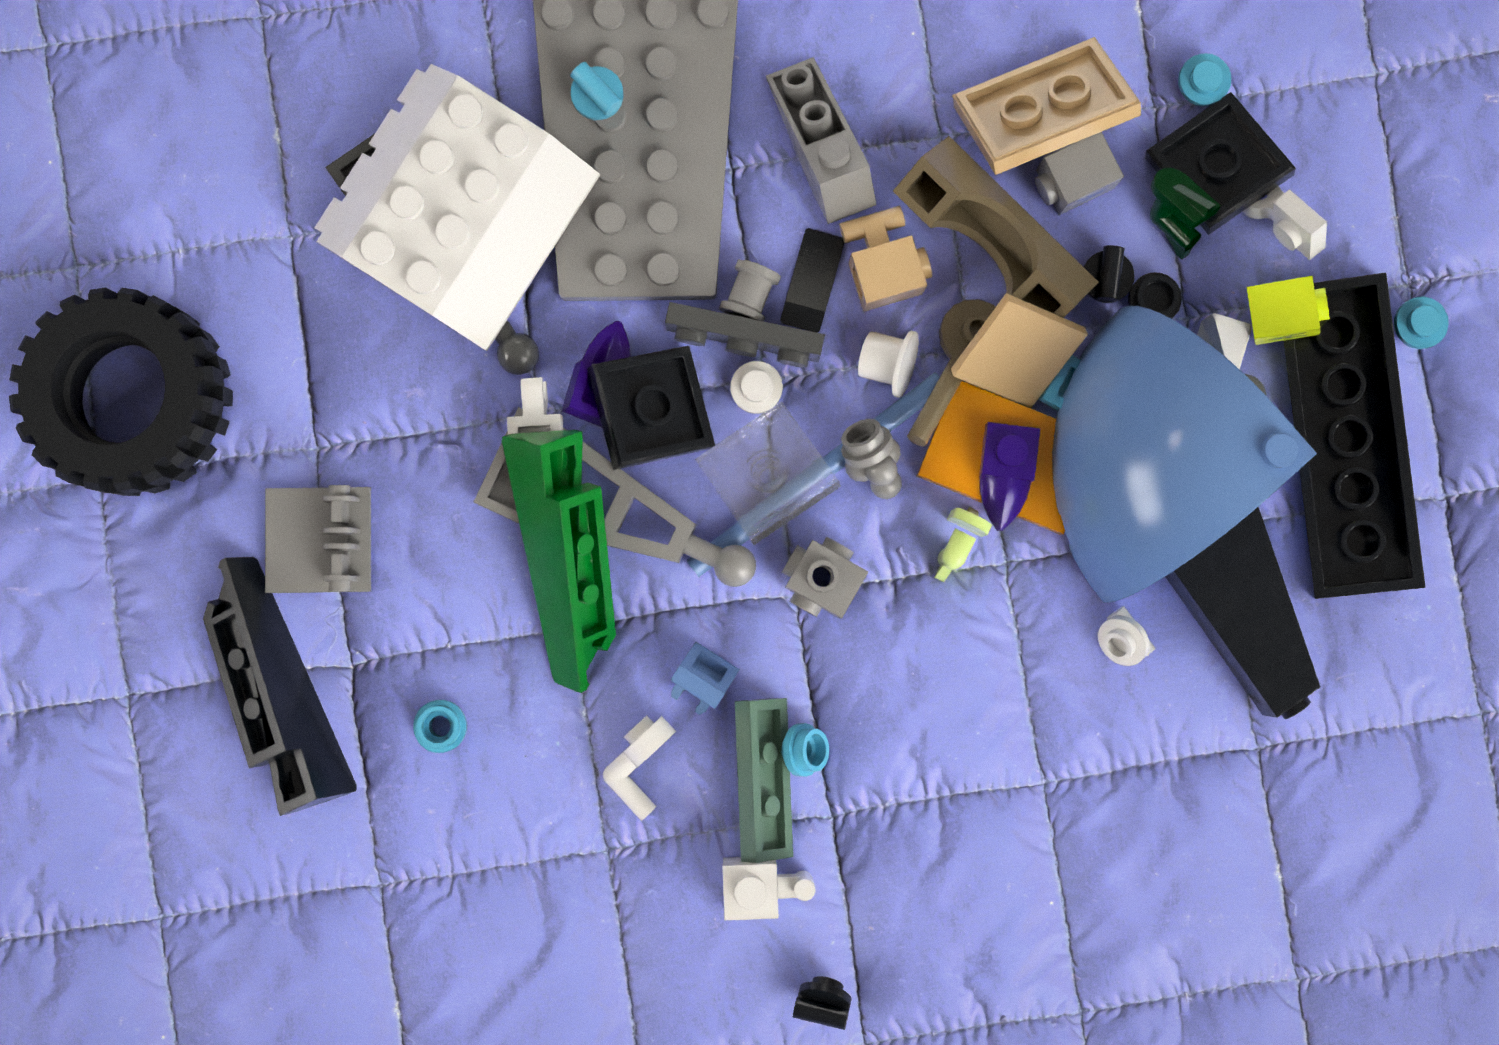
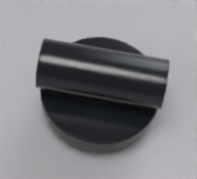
[1084,245,1135,303]
[793,976,852,1030]

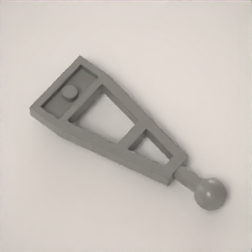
[474,407,756,587]

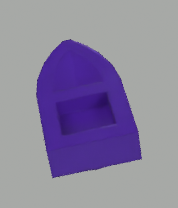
[562,320,631,427]
[979,422,1040,531]

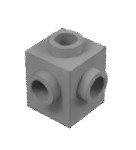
[782,537,868,619]

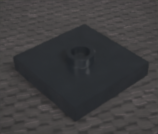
[1145,92,1296,235]
[587,346,715,470]

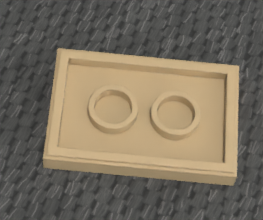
[952,37,1141,175]

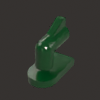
[1150,168,1221,259]

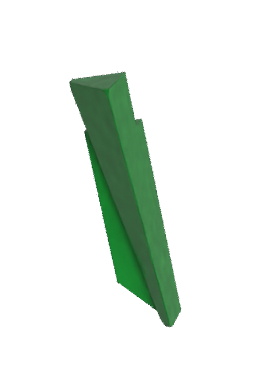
[502,429,616,693]

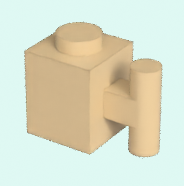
[839,206,932,312]

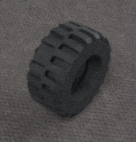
[9,287,233,496]

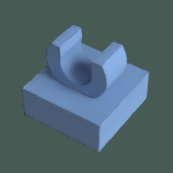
[671,642,740,715]

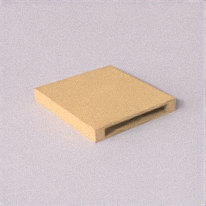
[951,293,1088,408]

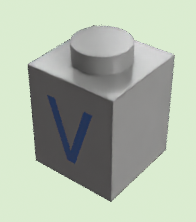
[1035,132,1124,215]

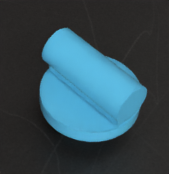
[570,62,624,120]

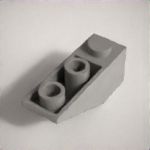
[766,57,876,224]

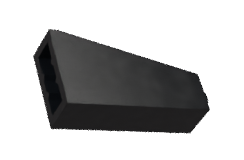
[1165,507,1321,719]

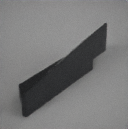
[203,557,357,816]

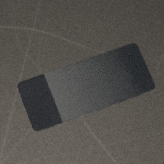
[780,228,844,333]

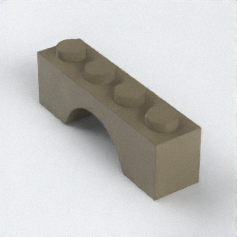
[893,136,1098,318]

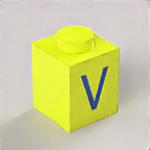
[1247,276,1330,345]

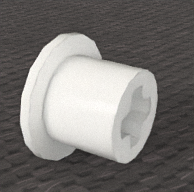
[858,330,919,398]

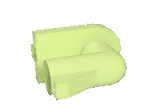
[934,507,992,582]

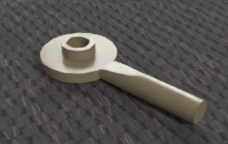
[907,299,996,447]

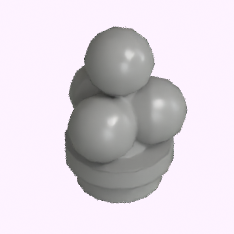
[841,419,902,500]

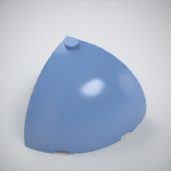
[1052,306,1317,603]

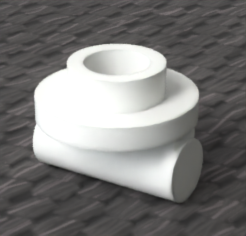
[1098,606,1156,666]

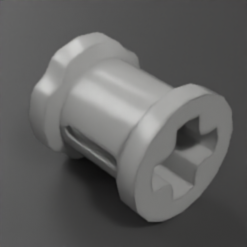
[719,259,781,322]

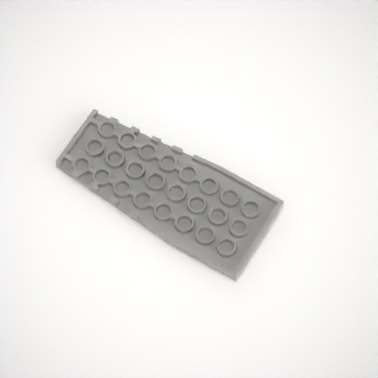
[533,0,738,301]

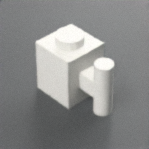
[722,857,816,921]

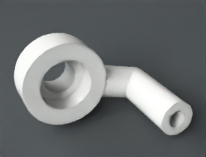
[603,716,676,821]

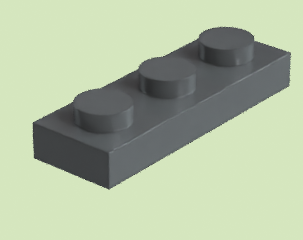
[665,302,825,367]

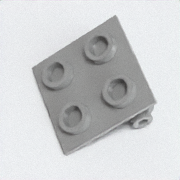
[265,485,371,593]

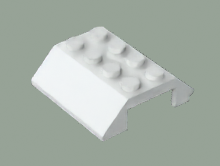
[314,64,600,351]

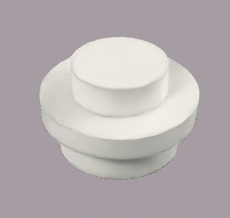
[730,361,783,414]

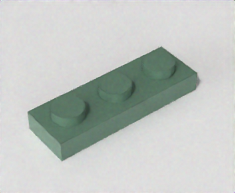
[735,698,793,863]

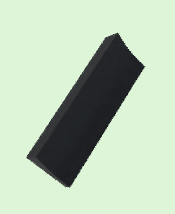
[1284,272,1426,599]

